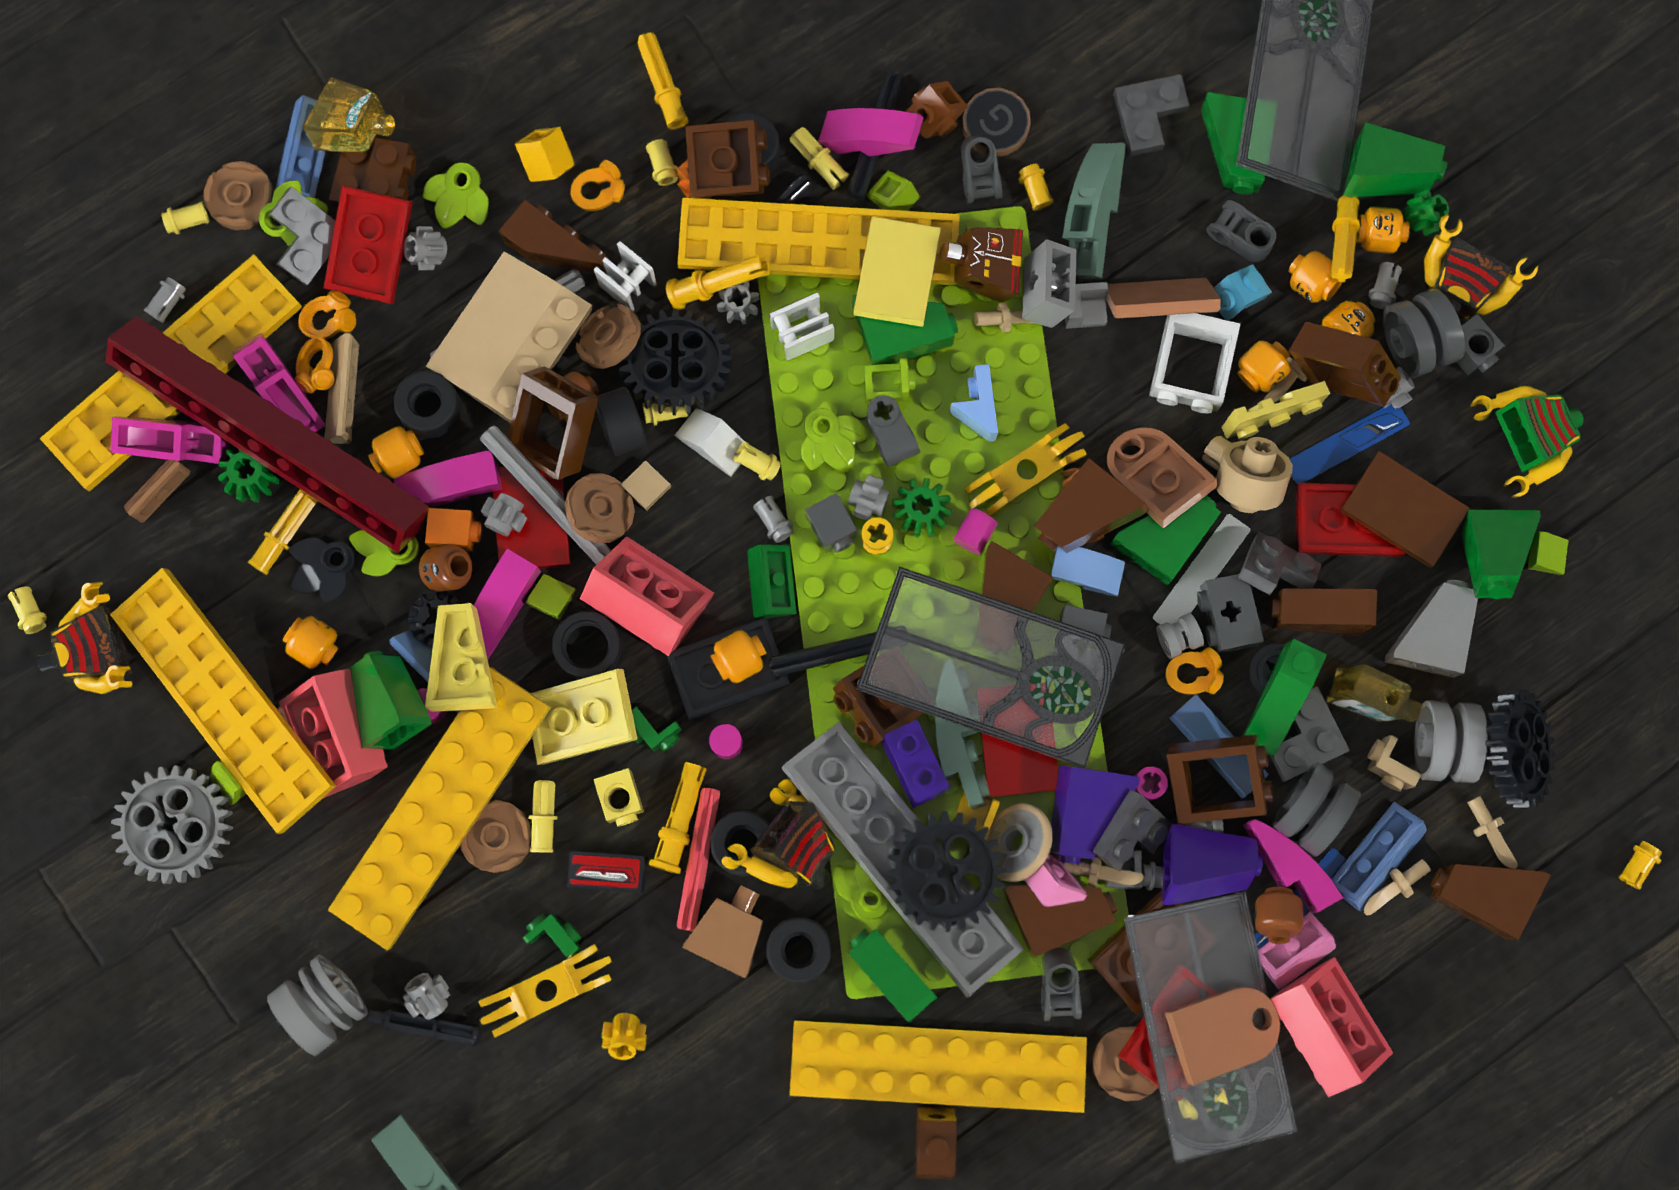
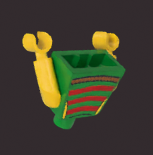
[1470,386,1583,498]

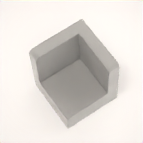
[1065,282,1108,329]

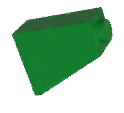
[1201,92,1276,194]
[1343,122,1447,197]
[852,294,958,365]
[1110,496,1221,585]
[1460,510,1541,599]
[350,651,431,750]
[848,928,937,1022]

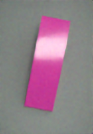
[818,108,924,157]
[232,333,326,432]
[110,417,230,464]
[394,450,502,508]
[474,548,541,659]
[1243,819,1343,913]

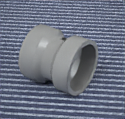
[1156,613,1204,659]

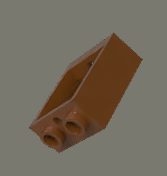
[1289,322,1401,407]
[507,366,599,480]
[1166,734,1274,824]

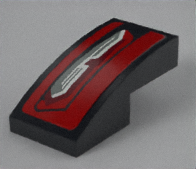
[567,851,648,893]

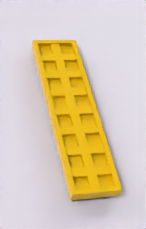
[678,198,960,285]
[40,254,302,492]
[110,568,336,834]
[328,667,551,951]
[790,1020,1087,1113]

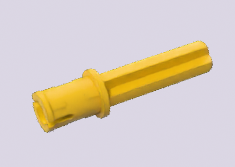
[637,32,688,130]
[1331,196,1361,283]
[247,489,318,575]

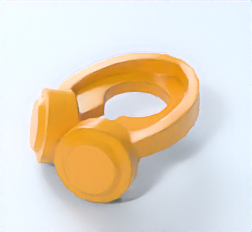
[570,160,625,211]
[298,291,356,340]
[294,337,335,394]
[1165,647,1224,695]

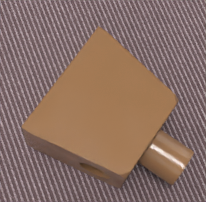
[682,885,764,978]

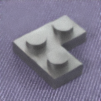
[1113,74,1189,156]
[268,187,336,285]
[1238,532,1322,595]
[1270,686,1350,782]
[1092,790,1172,871]

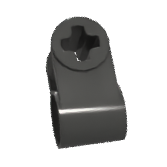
[961,134,1002,204]
[1206,200,1276,262]
[867,395,920,467]
[1041,947,1082,1021]

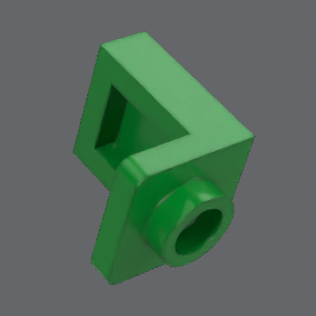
[632,707,682,753]
[523,914,583,958]

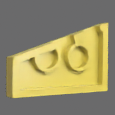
[1222,381,1330,440]
[425,603,498,712]

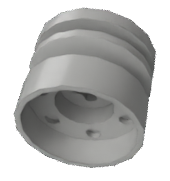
[267,955,368,1056]

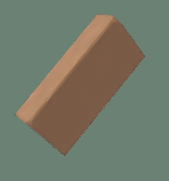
[124,460,191,523]

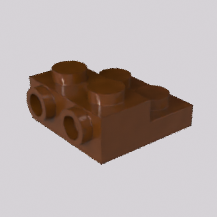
[685,120,770,198]
[329,136,417,206]
[833,646,936,748]

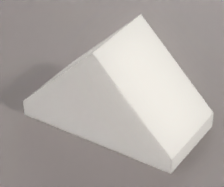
[675,408,744,477]

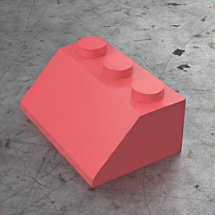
[580,536,714,656]
[279,668,388,798]
[1270,957,1393,1097]

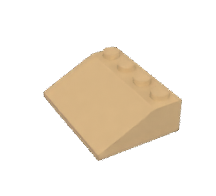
[426,252,592,423]

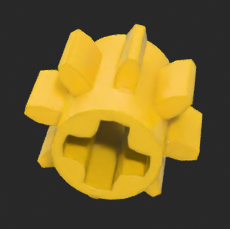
[601,1013,647,1060]

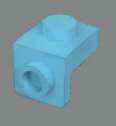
[1214,264,1272,321]

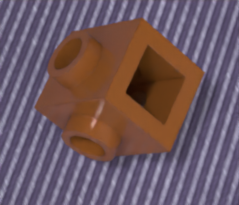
[906,81,968,139]

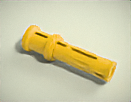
[666,253,770,310]
[649,762,707,874]

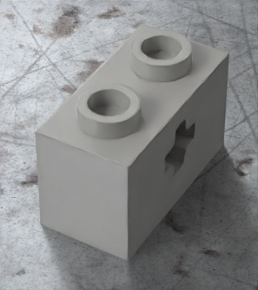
[1022,240,1076,328]

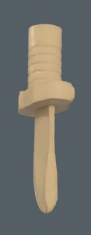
[973,302,1035,332]
[1264,357,1308,402]
[1467,796,1518,869]
[1064,855,1144,887]
[1364,859,1431,915]

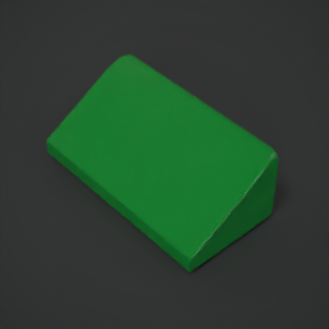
[747,545,797,618]

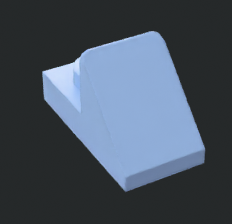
[950,364,998,442]

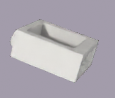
[1149,313,1240,414]

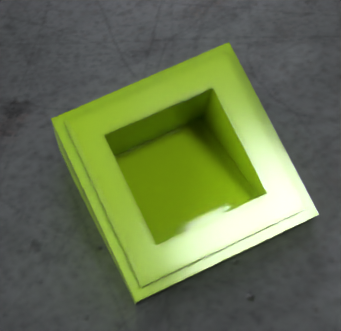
[866,170,919,211]
[1528,531,1568,575]
[526,574,576,621]
[210,761,246,805]

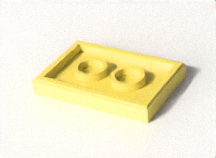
[854,217,941,327]
[531,669,638,765]

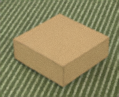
[621,460,671,511]

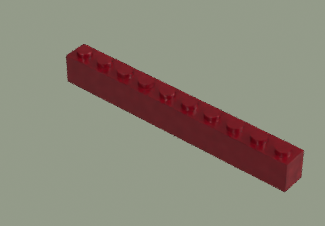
[105,316,429,553]

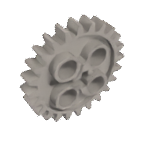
[111,766,233,884]

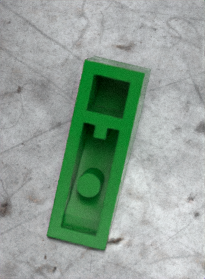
[1243,639,1327,756]

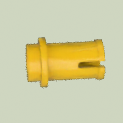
[1018,164,1053,211]
[1618,841,1662,890]

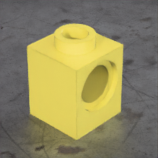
[594,768,644,827]

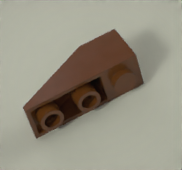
[499,200,607,275]

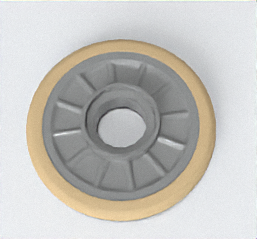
[986,804,1052,882]

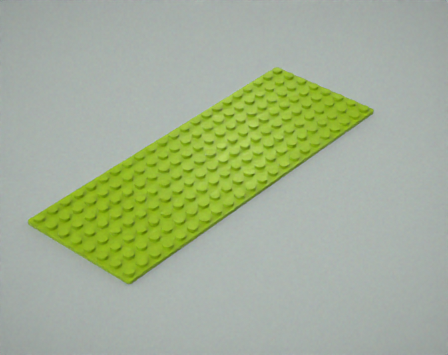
[758,206,1129,999]

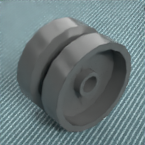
[1382,289,1465,378]
[1272,762,1361,857]

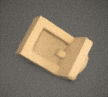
[1367,735,1422,791]

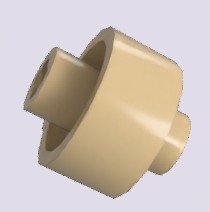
[1202,436,1293,513]

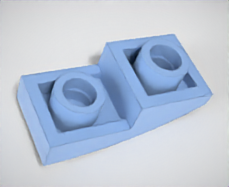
[1050,547,1125,597]

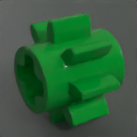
[1405,190,1449,236]

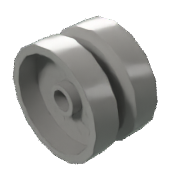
[1414,700,1487,783]

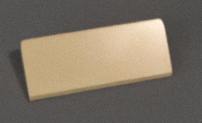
[324,333,359,444]

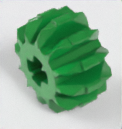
[218,449,279,502]
[892,478,952,538]

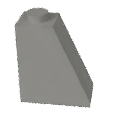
[1384,580,1478,678]

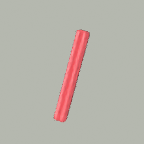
[677,788,720,931]

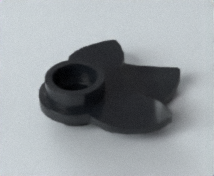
[289,538,355,603]

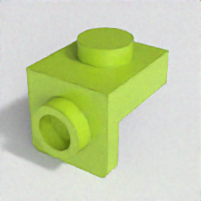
[864,358,915,403]

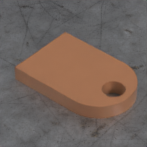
[1107,428,1217,528]
[1165,987,1280,1085]

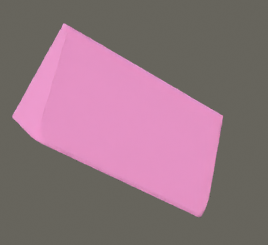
[1024,853,1087,906]
[1255,912,1336,990]

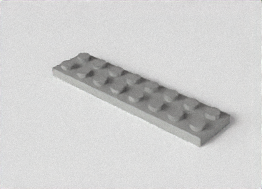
[782,722,1024,997]

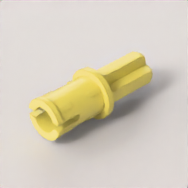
[790,127,849,190]
[528,780,558,853]

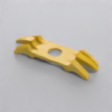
[964,423,1087,517]
[478,944,612,1037]

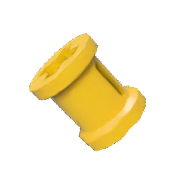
[861,517,893,555]

